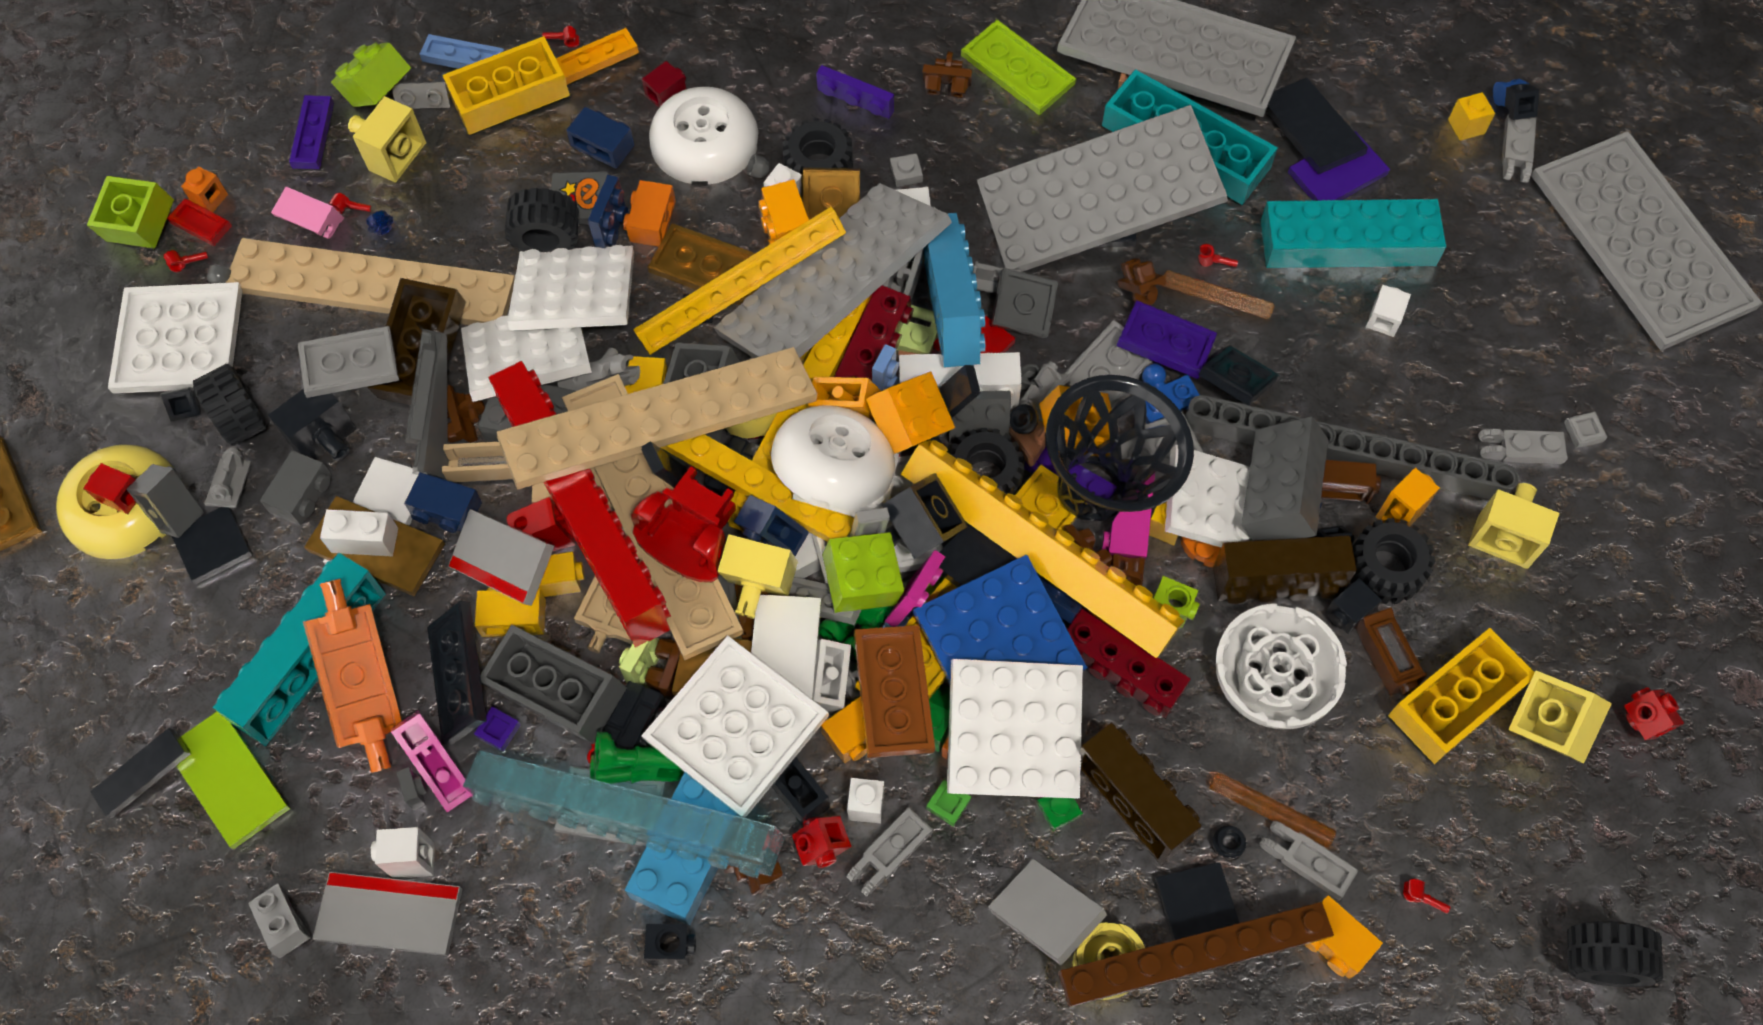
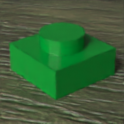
[1037,797,1083,832]

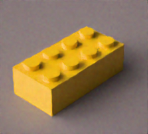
[442,36,570,135]
[1388,628,1535,764]

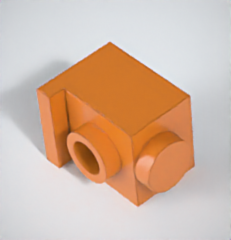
[181,166,228,212]

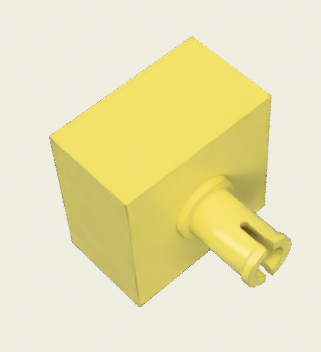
[348,96,426,183]
[1468,483,1559,569]
[718,534,798,619]
[1508,671,1612,764]

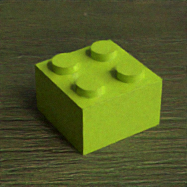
[331,42,411,107]
[87,176,174,249]
[822,532,904,613]

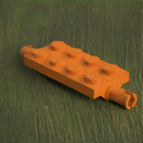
[303,578,402,773]

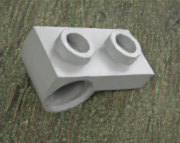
[248,883,311,959]

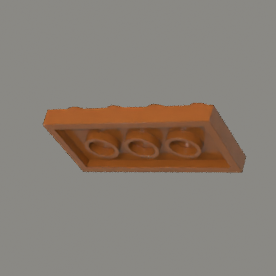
[854,625,935,758]

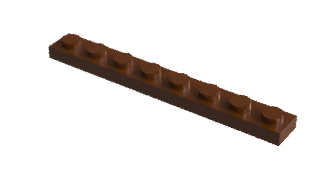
[1058,902,1334,1008]

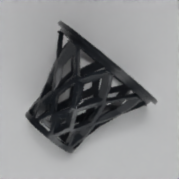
[1045,375,1194,521]

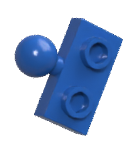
[1142,364,1199,424]

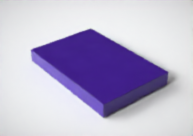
[1288,131,1390,201]
[1116,300,1217,379]

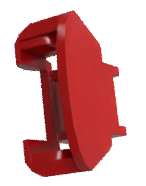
[631,466,736,583]

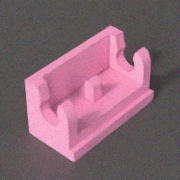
[271,187,344,239]

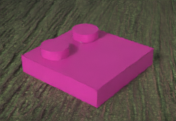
[885,550,945,627]

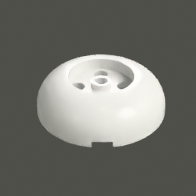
[649,87,758,184]
[771,405,895,510]
[1216,604,1347,729]

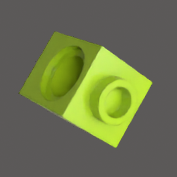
[1154,576,1200,628]

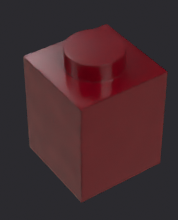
[642,61,686,108]

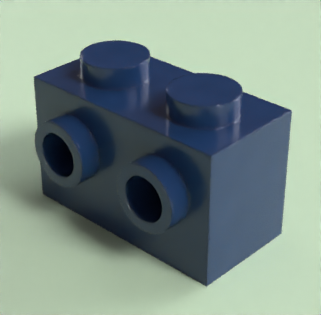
[566,107,635,169]
[404,472,482,533]
[734,495,809,556]

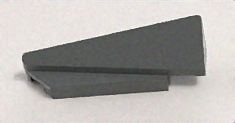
[405,329,448,479]

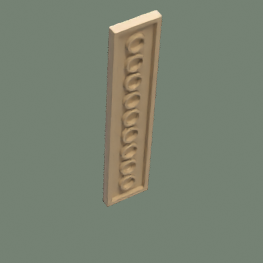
[226,238,515,325]
[497,347,817,490]
[562,374,744,661]

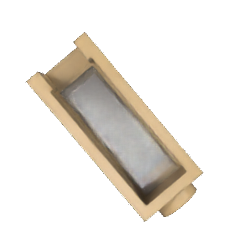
[442,442,513,483]

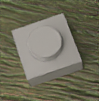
[890,153,923,187]

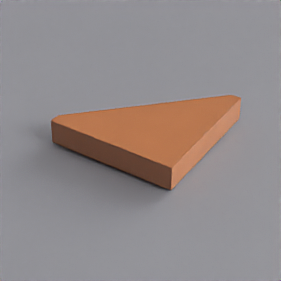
[1009,421,1046,466]

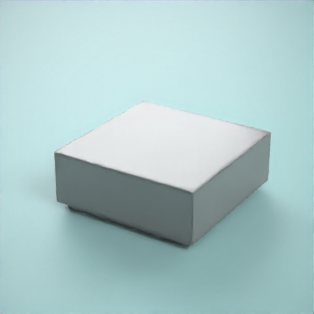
[1564,412,1607,448]

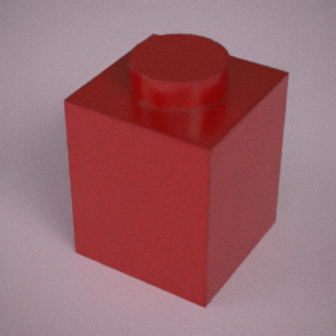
[83,463,136,515]

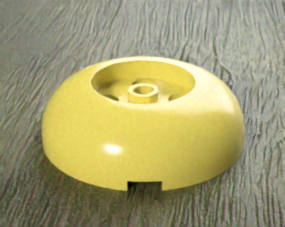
[56,445,174,559]

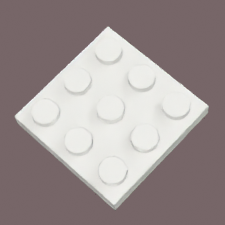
[1165,445,1253,547]

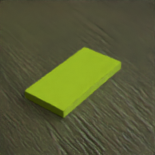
[961,20,1076,115]
[177,712,291,850]

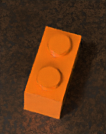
[623,180,676,247]

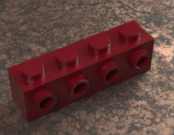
[834,285,914,381]
[1067,609,1191,719]

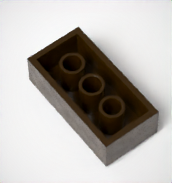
[367,278,466,405]
[1213,536,1357,604]
[1079,722,1202,866]

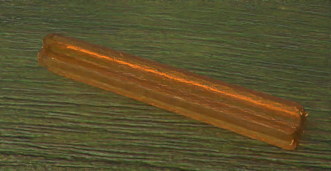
[1163,270,1274,319]
[1210,773,1336,847]

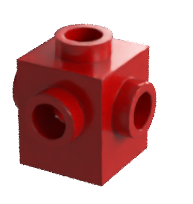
[1624,687,1684,740]
[792,816,852,868]

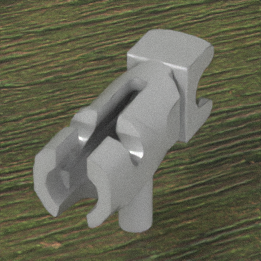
[557,348,640,391]

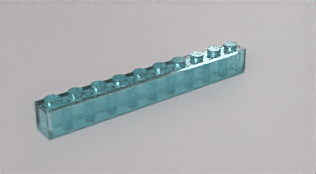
[463,750,785,878]

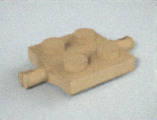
[574,577,633,654]

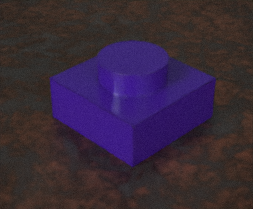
[474,707,521,752]

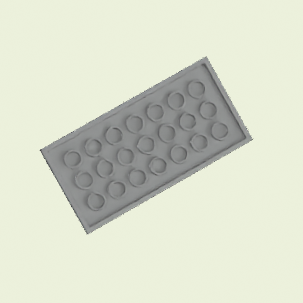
[1057,0,1296,117]
[977,105,1228,272]
[1531,131,1762,351]
[714,183,952,358]

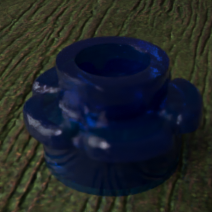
[366,210,394,236]

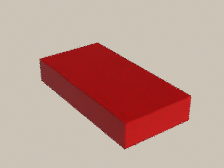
[167,198,232,247]

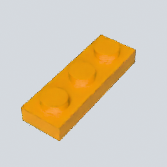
[556,28,639,85]

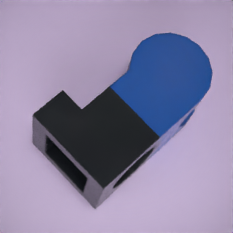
[1493,79,1540,120]

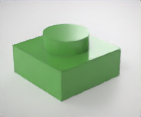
[926,779,972,827]

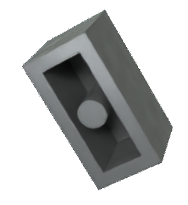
[260,450,332,526]
[127,464,204,538]

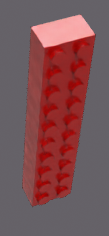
[488,361,671,648]

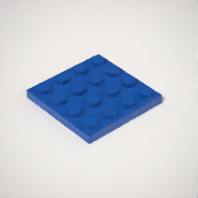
[912,555,1087,684]

